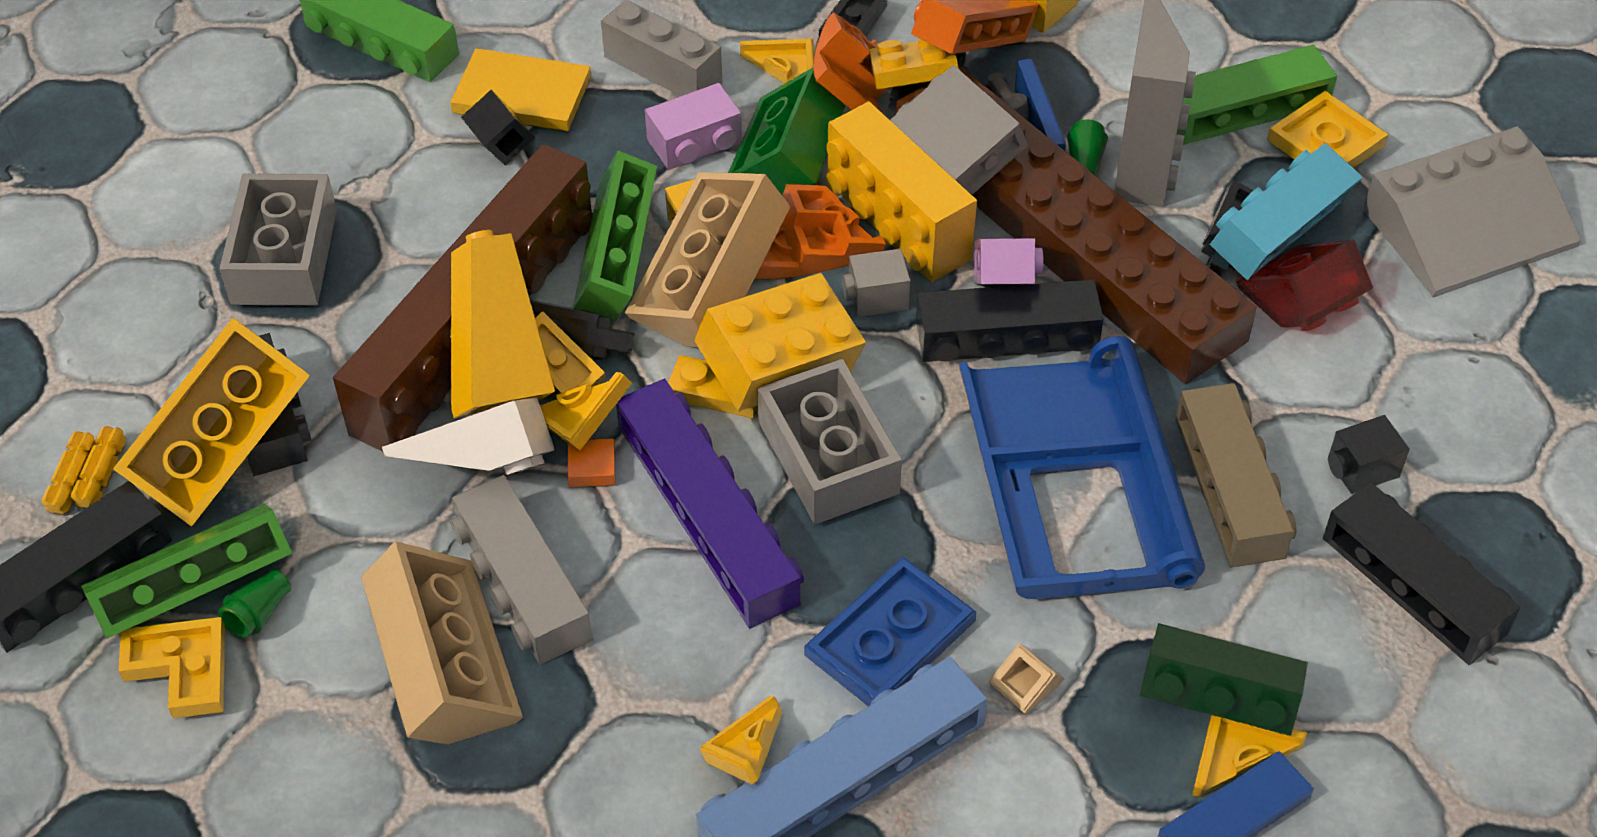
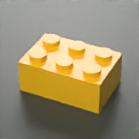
[694,273,866,412]

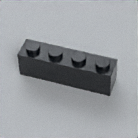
[916,279,1104,362]
[0,481,172,653]
[1322,482,1521,665]

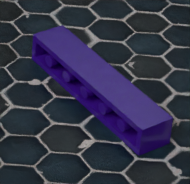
[616,378,804,629]

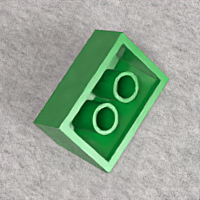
[728,67,846,195]

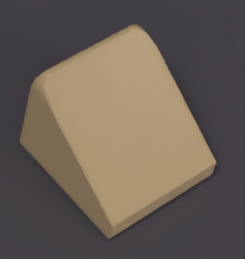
[988,643,1065,714]

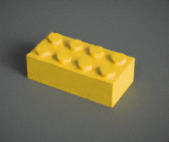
[826,101,977,283]

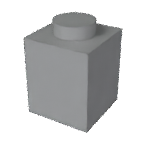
[842,249,910,317]

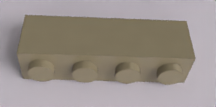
[1175,383,1297,568]

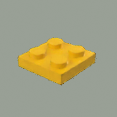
[869,38,958,89]
[1267,91,1388,168]

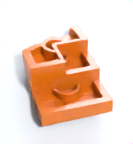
[813,12,887,115]
[755,184,886,279]

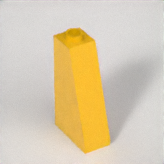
[451,230,555,418]

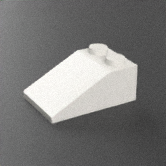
[382,398,555,475]

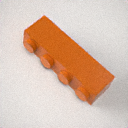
[911,0,1040,54]

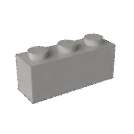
[601,0,723,96]

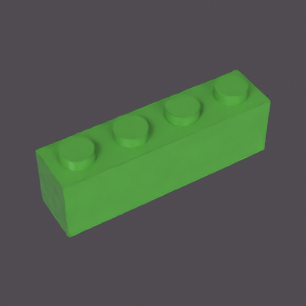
[300,0,459,82]
[1176,45,1337,145]
[573,151,657,325]
[81,504,292,639]

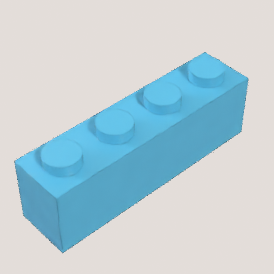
[1210,143,1363,280]

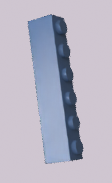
[696,656,987,837]

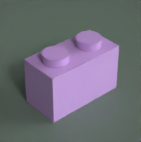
[645,83,742,170]
[974,238,1043,284]

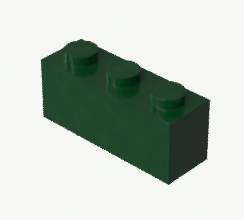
[1139,623,1308,736]

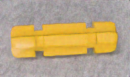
[71,426,126,508]
[41,431,97,515]

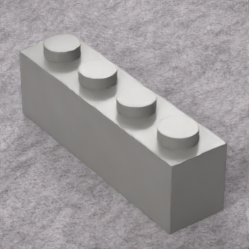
[450,475,593,665]

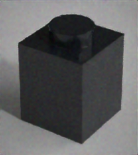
[461,89,535,165]
[1327,415,1410,494]

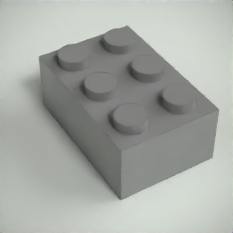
[219,173,337,305]
[757,359,902,525]

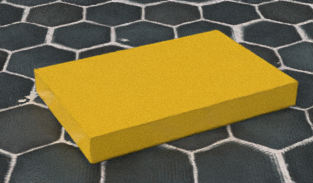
[450,48,592,131]

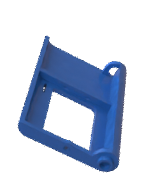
[958,336,1205,599]

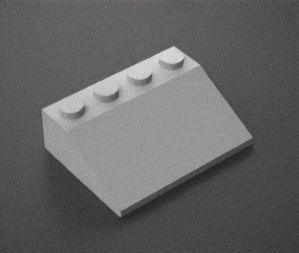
[1114,0,1196,207]
[1363,126,1581,297]

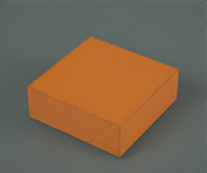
[568,438,616,487]

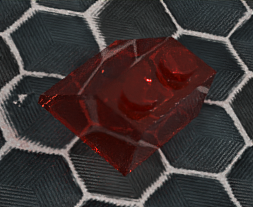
[1236,240,1373,331]

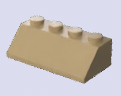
[625,172,791,348]
[361,541,523,745]

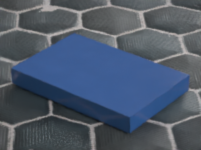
[804,557,976,706]

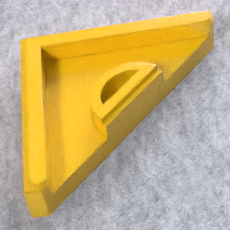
[740,39,814,84]
[540,372,632,450]
[699,696,783,785]
[1192,715,1307,797]

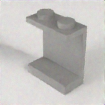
[890,65,1028,195]

